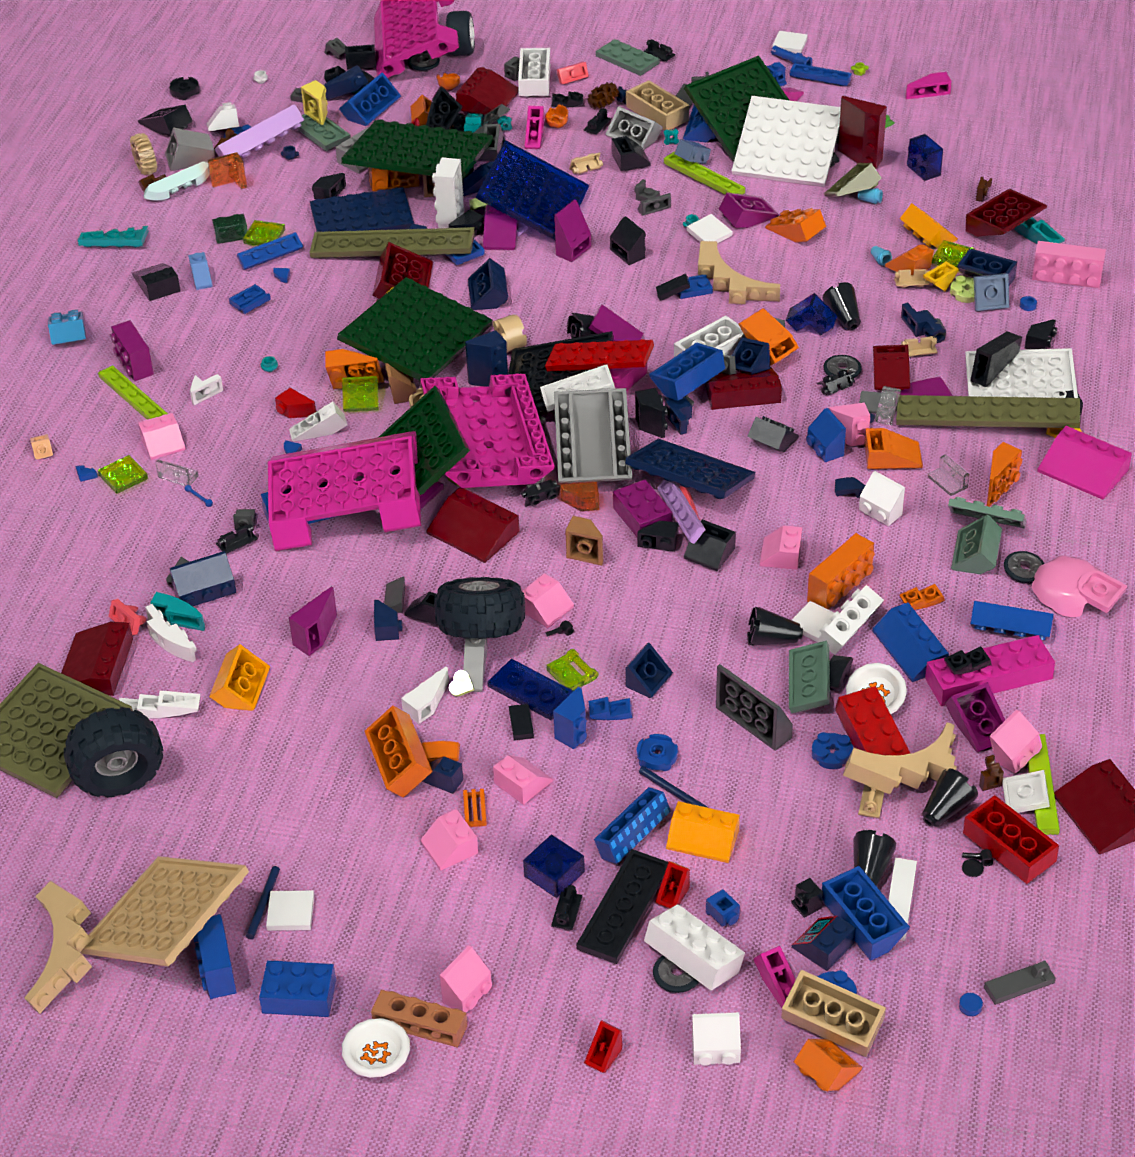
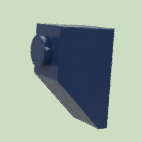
[374,600,403,641]
[422,757,463,794]

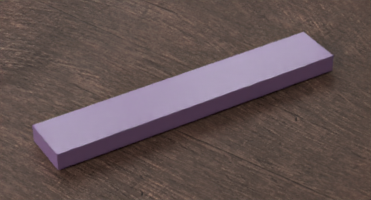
[657,480,705,544]

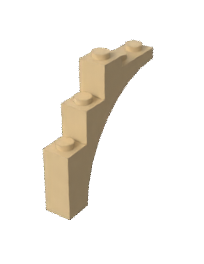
[698,241,780,304]
[843,722,957,794]
[24,881,92,1014]

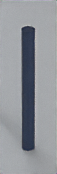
[639,766,709,808]
[246,866,280,939]

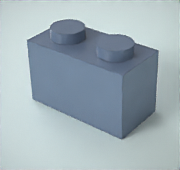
[674,139,711,164]

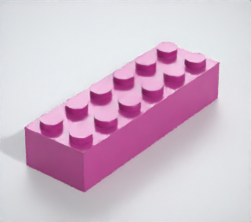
[925,635,1055,706]

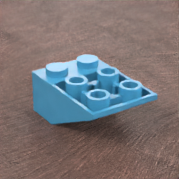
[48,310,86,345]

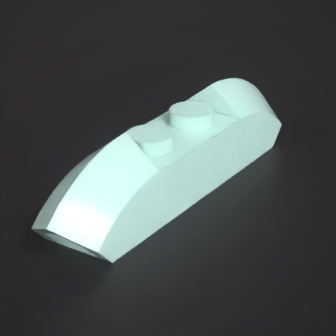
[144,161,212,201]

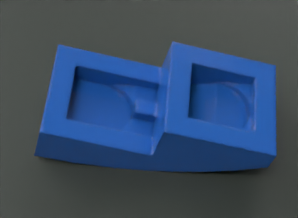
[589,697,633,720]

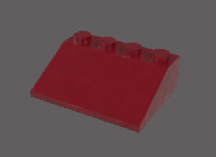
[456,67,519,115]
[838,95,887,169]
[965,188,1047,237]
[372,242,433,299]
[705,367,782,410]
[426,487,520,563]
[61,622,133,696]
[1054,759,1135,855]

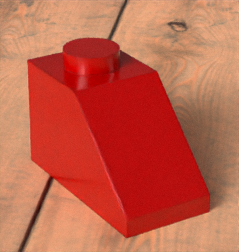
[275,387,316,418]

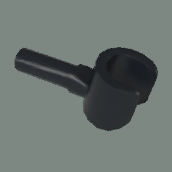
[545,620,574,637]
[962,849,993,866]

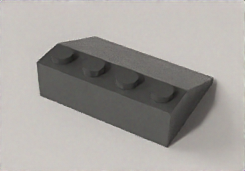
[716,664,793,751]

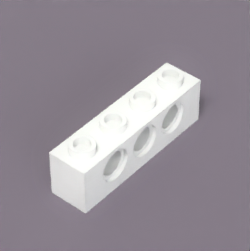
[817,585,884,655]

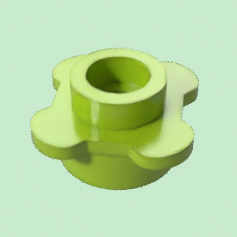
[851,62,869,76]

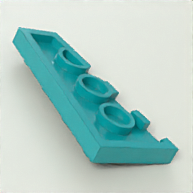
[78,226,149,247]

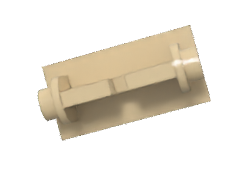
[569,152,603,174]
[894,269,930,288]
[901,336,937,357]
[858,784,884,818]

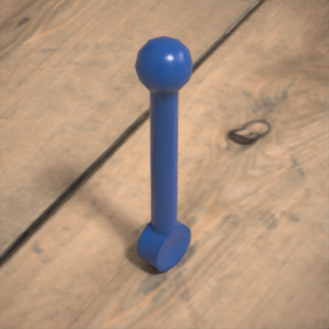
[185,485,213,507]

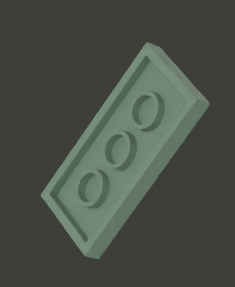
[596,39,660,76]
[297,114,351,151]
[948,497,1026,529]
[789,640,830,713]

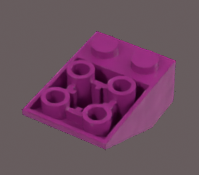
[554,200,591,262]
[289,586,337,656]

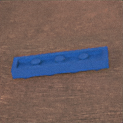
[790,63,852,86]
[237,232,303,270]

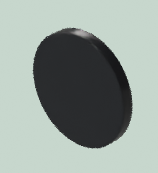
[962,859,984,877]

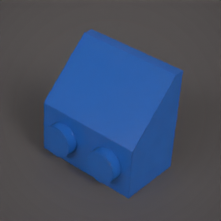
[806,408,846,462]
[553,687,587,749]

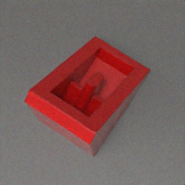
[655,861,690,908]
[584,1020,622,1073]

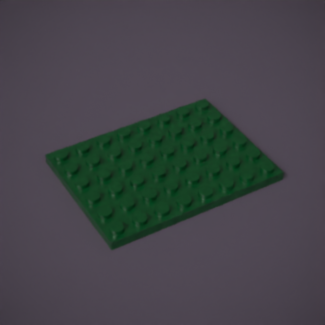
[341,119,493,180]
[337,277,493,381]

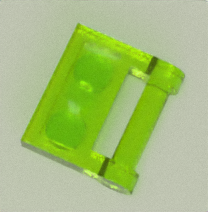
[546,649,599,693]

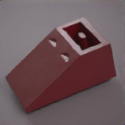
[873,345,910,391]

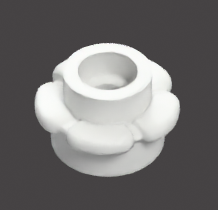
[253,70,268,84]

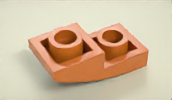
[899,584,945,610]
[421,741,460,762]

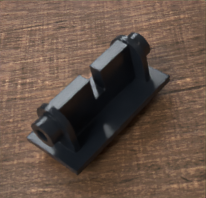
[644,39,676,62]
[584,108,612,134]
[817,370,855,395]
[521,479,560,507]
[216,524,258,554]
[551,885,582,930]

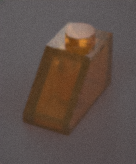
[560,482,599,512]

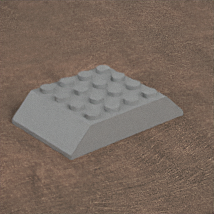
[554,388,632,483]

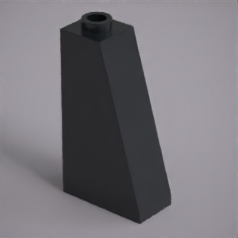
[970,331,1022,387]

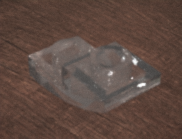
[875,386,901,425]

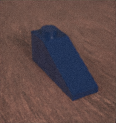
[323,65,368,100]
[462,161,503,197]

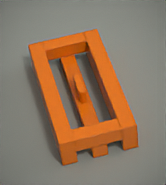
[463,788,487,827]

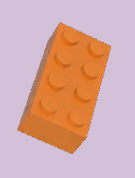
[807,533,875,609]
[364,705,432,797]

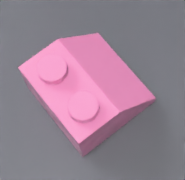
[829,402,870,447]
[138,413,185,460]
[760,526,802,570]
[522,573,574,628]
[989,710,1042,774]
[493,755,553,805]
[421,809,478,871]
[440,945,492,1013]

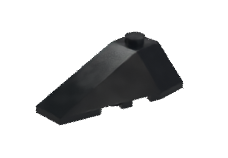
[426,86,463,130]

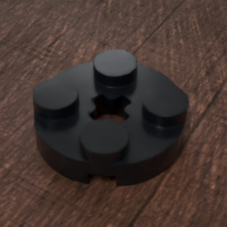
[169,77,200,100]

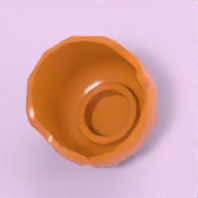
[437,73,460,90]
[545,104,568,128]

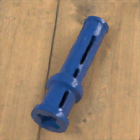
[771,45,813,66]

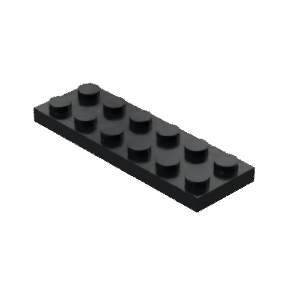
[576,849,668,964]

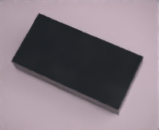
[656,273,690,301]
[508,704,534,740]

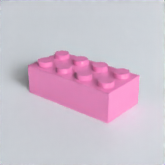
[1032,241,1106,288]

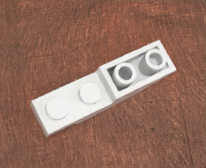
[145,604,197,662]

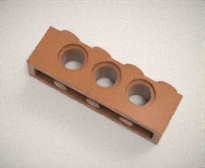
[371,989,467,1048]

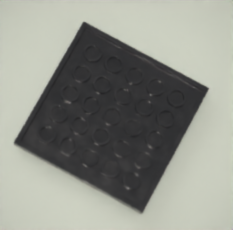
[508,331,614,413]

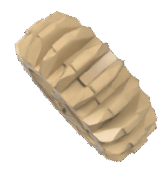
[130,133,157,175]

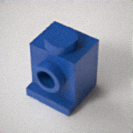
[767,62,787,86]
[706,889,740,927]

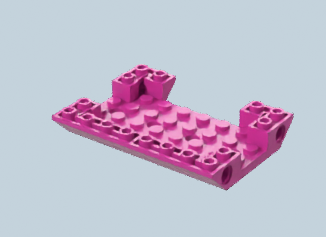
[374,0,459,78]
[420,374,555,488]
[268,431,421,551]

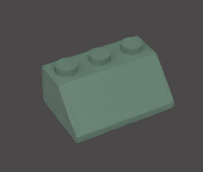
[951,514,1002,575]

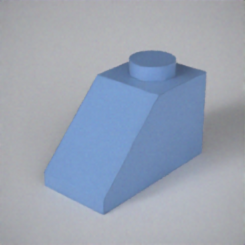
[188,252,213,290]

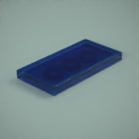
[487,658,573,720]

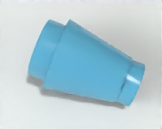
[858,188,883,204]
[871,246,892,266]

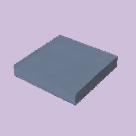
[973,273,1010,311]

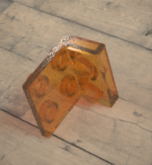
[207,152,247,189]

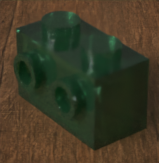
[212,214,249,244]

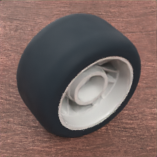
[446,11,475,56]

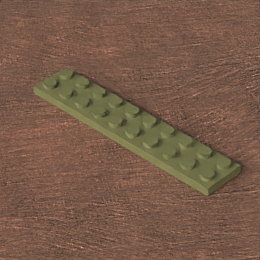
[309,227,475,258]
[896,395,1080,428]

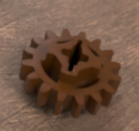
[587,82,619,109]

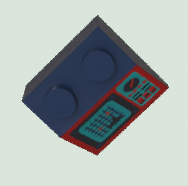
[791,916,856,971]

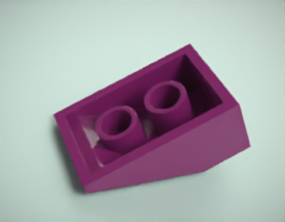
[718,192,779,228]
[483,204,519,250]
[945,682,1006,753]

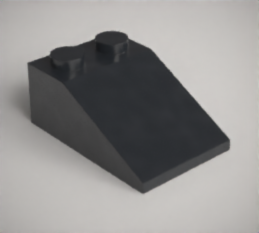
[138,104,193,136]
[132,263,180,301]

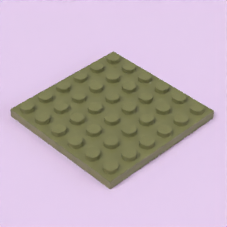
[0,663,133,798]

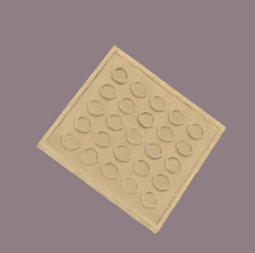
[81,856,249,967]

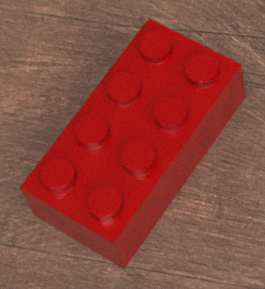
[835,686,911,755]
[963,795,1059,884]

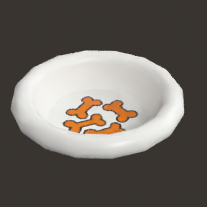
[846,663,907,714]
[342,1018,410,1078]

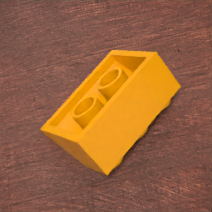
[900,203,958,249]
[209,644,270,711]
[666,801,740,863]

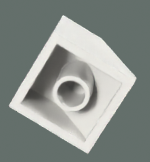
[207,102,239,131]
[859,471,905,526]
[692,1012,741,1065]

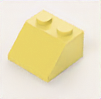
[301,80,328,125]

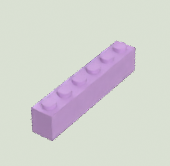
[214,104,304,166]

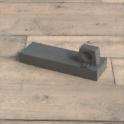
[984,960,1056,1005]

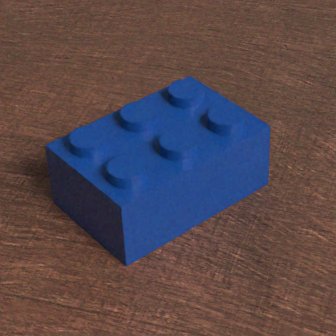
[193,914,237,999]
[259,960,336,1017]

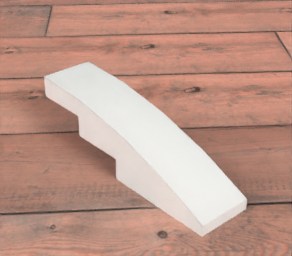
[119,691,200,719]
[888,858,917,941]

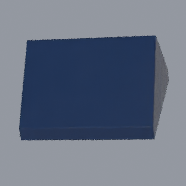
[731,337,770,374]
[625,642,673,698]

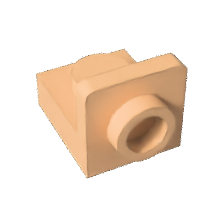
[30,434,53,459]

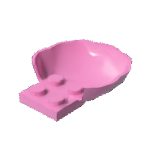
[1031,556,1127,617]

